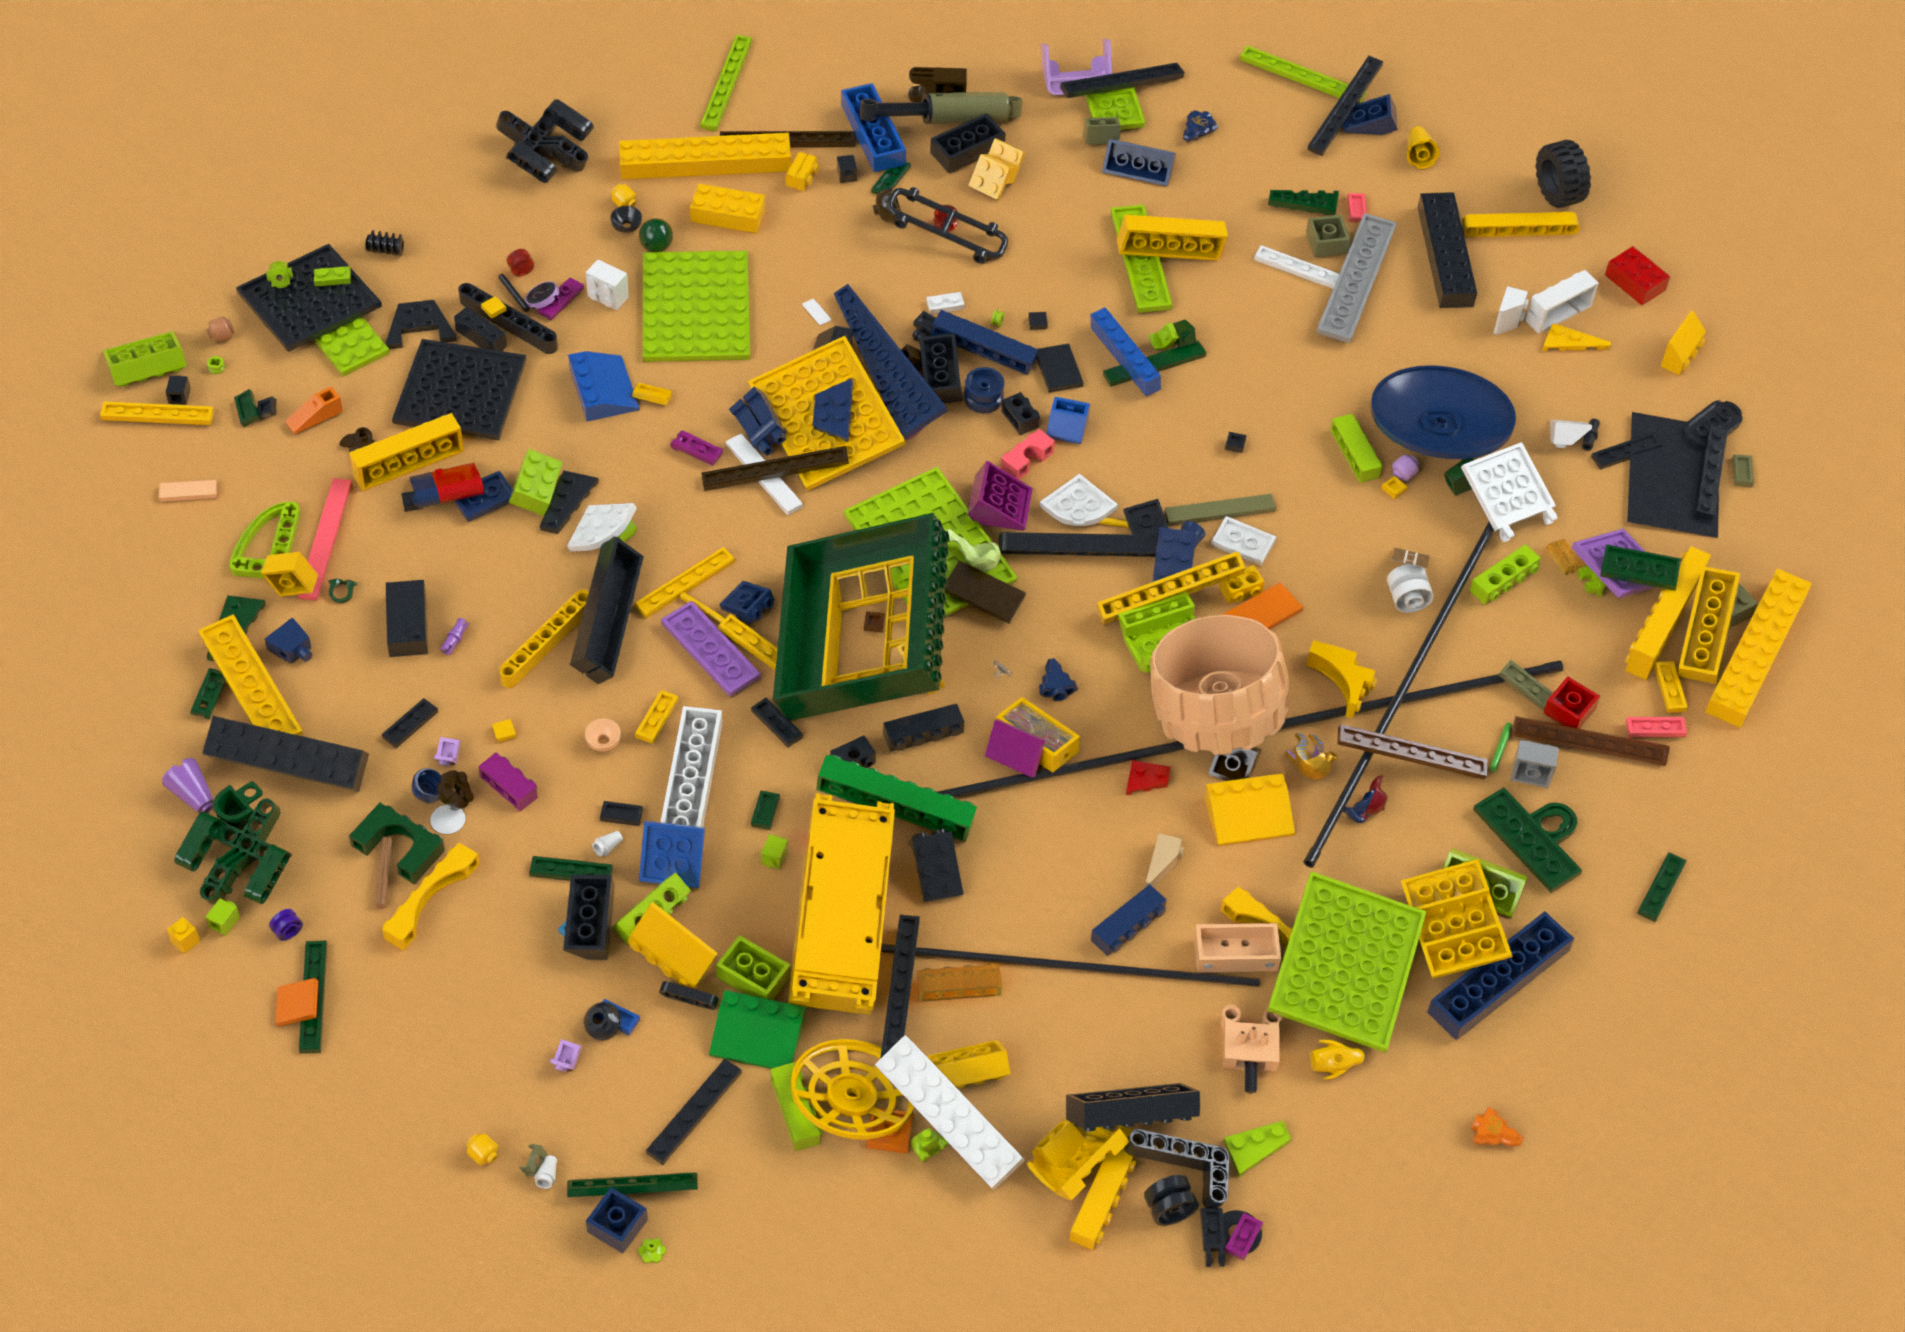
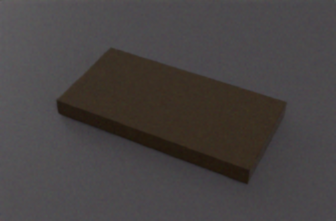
[945,560,1026,624]

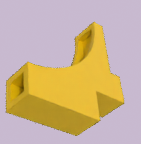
[1306,640,1377,719]

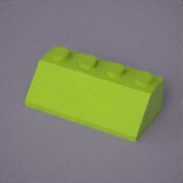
[1443,848,1528,918]

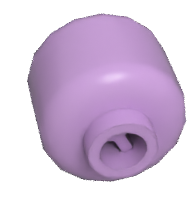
[1392,454,1419,481]

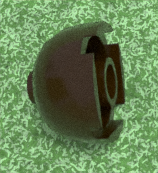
[873,187,901,223]

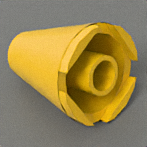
[1406,126,1440,169]

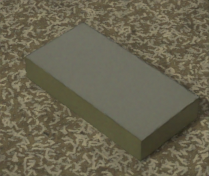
[1732,454,1754,487]

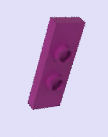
[537,277,584,320]

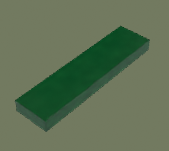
[1637,852,1687,922]
[529,856,613,881]

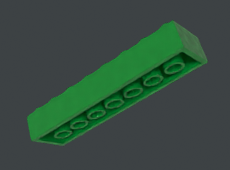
[816,754,977,842]

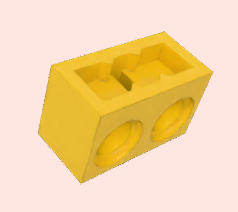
[1219,565,1264,604]

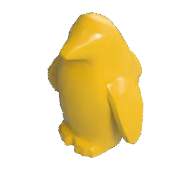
[1310,1039,1364,1080]

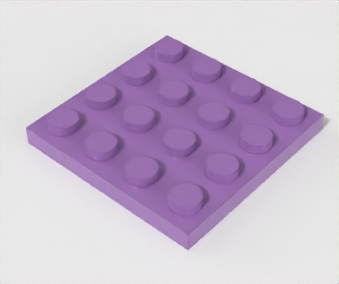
[1571,529,1656,598]

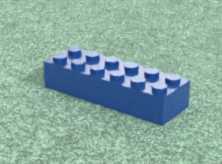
[841,83,906,172]

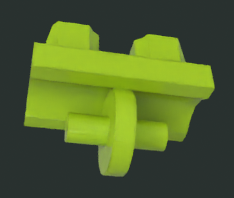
[1577,565,1606,597]

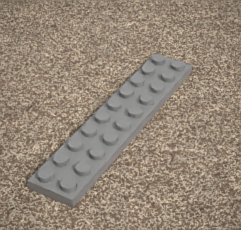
[1316,213,1397,343]

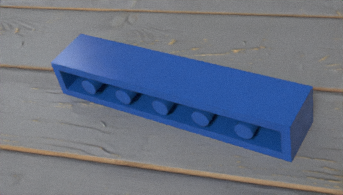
[1090,307,1161,396]

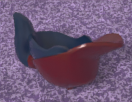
[1343,775,1388,823]

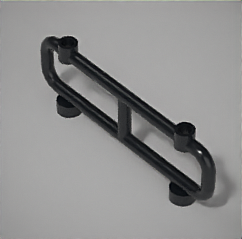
[886,187,1008,264]

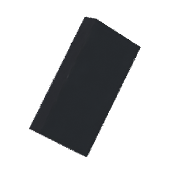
[600,801,643,826]

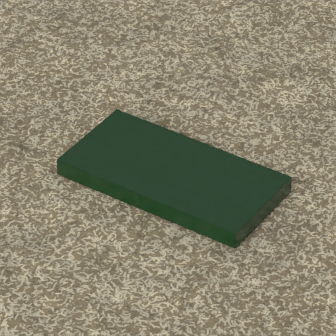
[1600,544,1681,591]

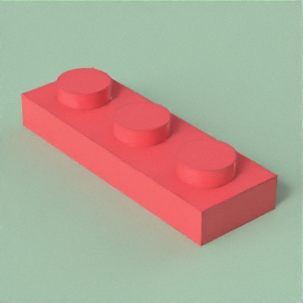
[1625,717,1687,737]

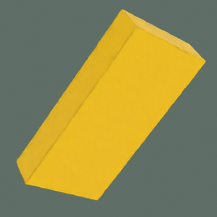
[632,383,673,406]

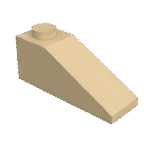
[1145,833,1184,887]

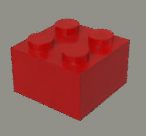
[1543,676,1600,728]

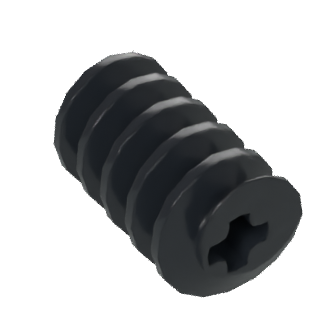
[365,230,404,256]

